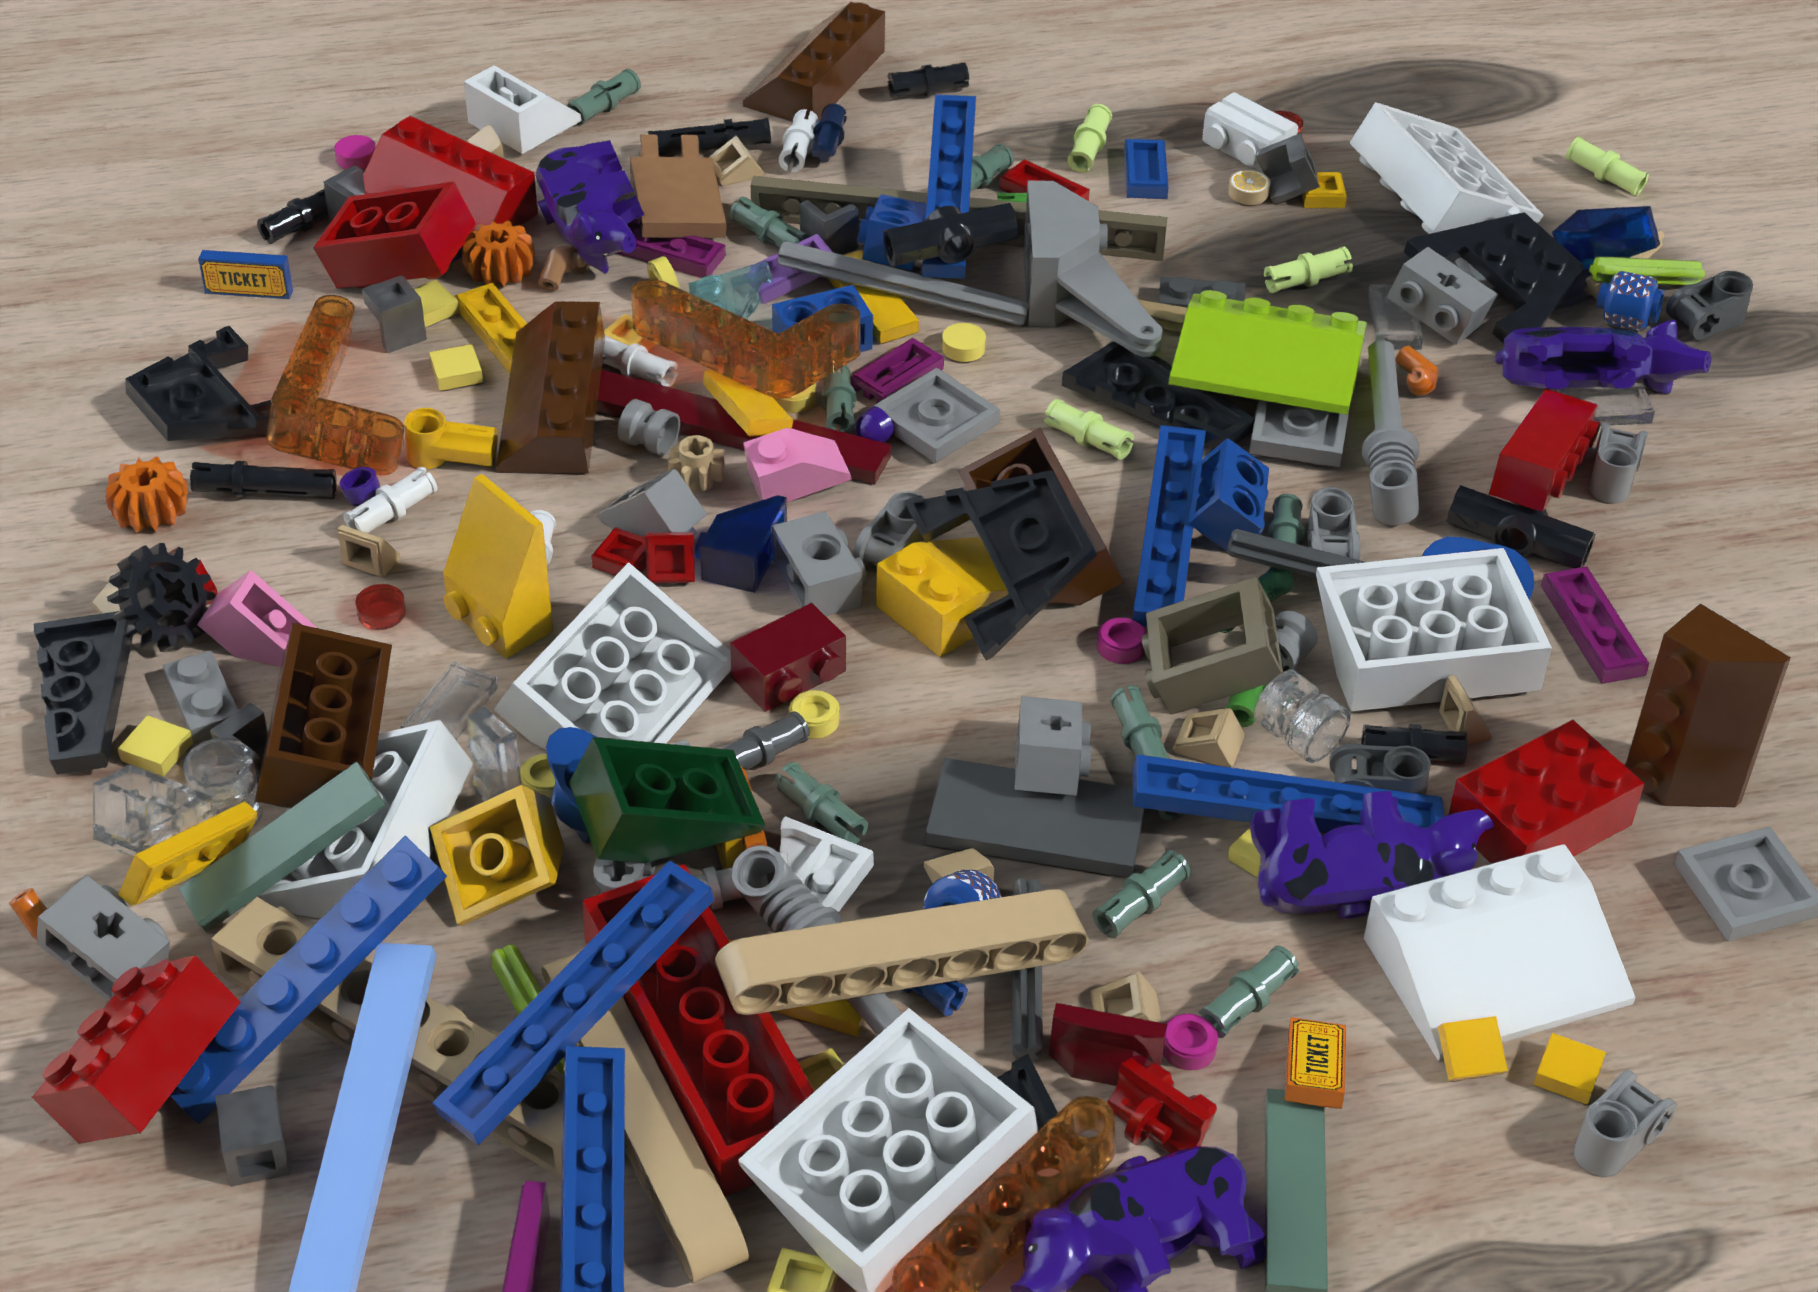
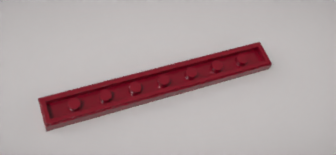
[596,370,891,484]

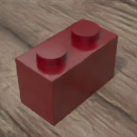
[730,603,846,712]

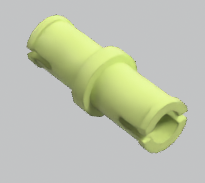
[1068,104,1112,173]
[1566,137,1649,196]
[1264,246,1353,293]
[1044,399,1134,460]

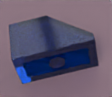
[1552,206,1661,269]
[695,495,787,593]

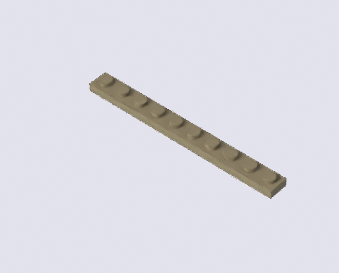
[750,176,1168,261]

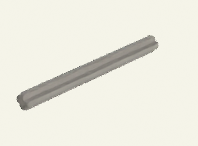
[778,241,1029,326]

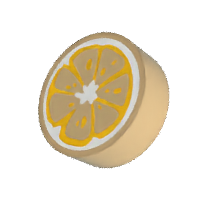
[1228,170,1270,206]

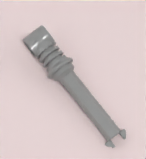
[1362,332,1420,525]
[732,845,902,1036]

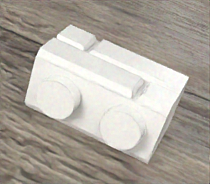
[1202,92,1298,174]

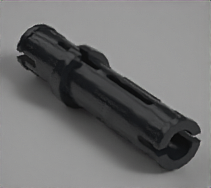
[648,118,771,156]
[190,461,337,499]

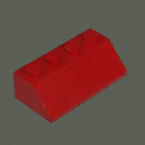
[363,116,538,231]

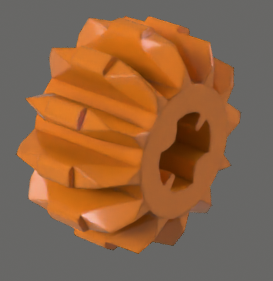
[461,220,535,287]
[105,456,189,533]

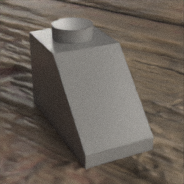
[597,468,707,537]

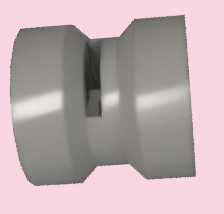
[618,399,680,456]
[1275,611,1318,678]

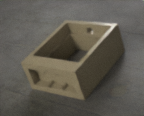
[1142,576,1284,714]

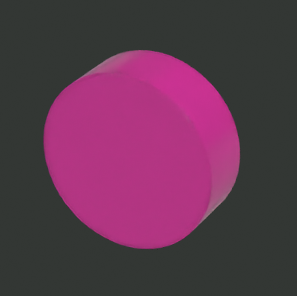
[334,135,376,170]
[1097,618,1146,664]
[1163,1014,1218,1070]

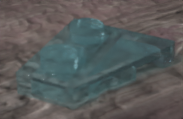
[688,261,773,349]

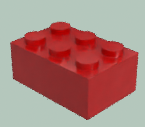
[313,182,476,289]
[1448,720,1645,864]
[31,955,241,1144]

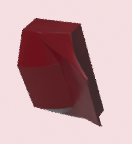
[1049,1003,1167,1086]

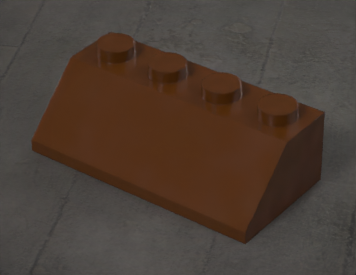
[743,2,885,122]
[496,301,605,473]
[958,428,1124,605]
[1625,603,1791,808]
[255,623,392,809]

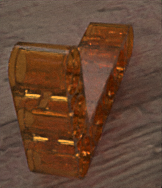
[630,279,861,399]
[266,295,404,475]
[892,1096,1116,1292]

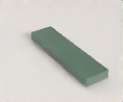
[179,762,386,932]
[1265,1089,1328,1292]

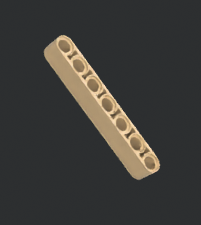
[715,889,1089,1015]
[542,952,749,1284]

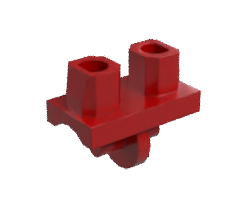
[1105,1058,1217,1154]

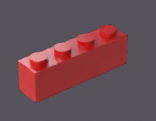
[1488,389,1601,512]

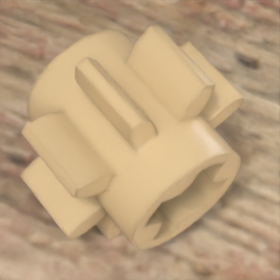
[668,435,725,493]

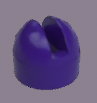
[855,406,895,443]
[340,467,380,507]

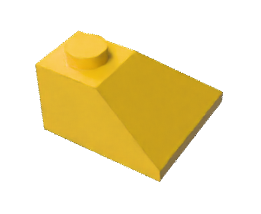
[430,785,564,926]

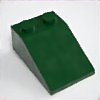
[569,737,765,863]

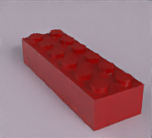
[582,864,815,1197]

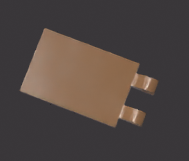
[630,134,727,238]

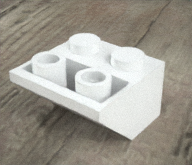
[464,65,581,154]

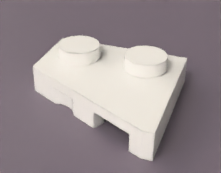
[778,816,874,912]

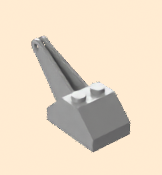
[1023,181,1163,357]

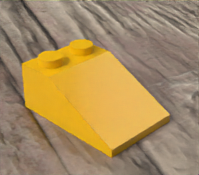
[443,474,553,659]
[876,537,1009,658]

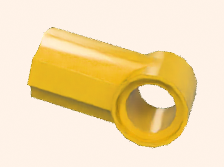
[404,408,498,469]

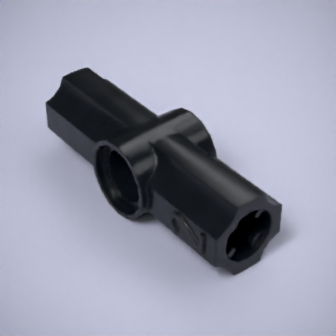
[883,203,1018,267]
[1446,485,1596,569]

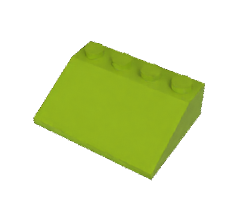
[1169,290,1367,415]

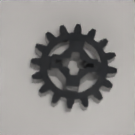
[107,543,216,652]

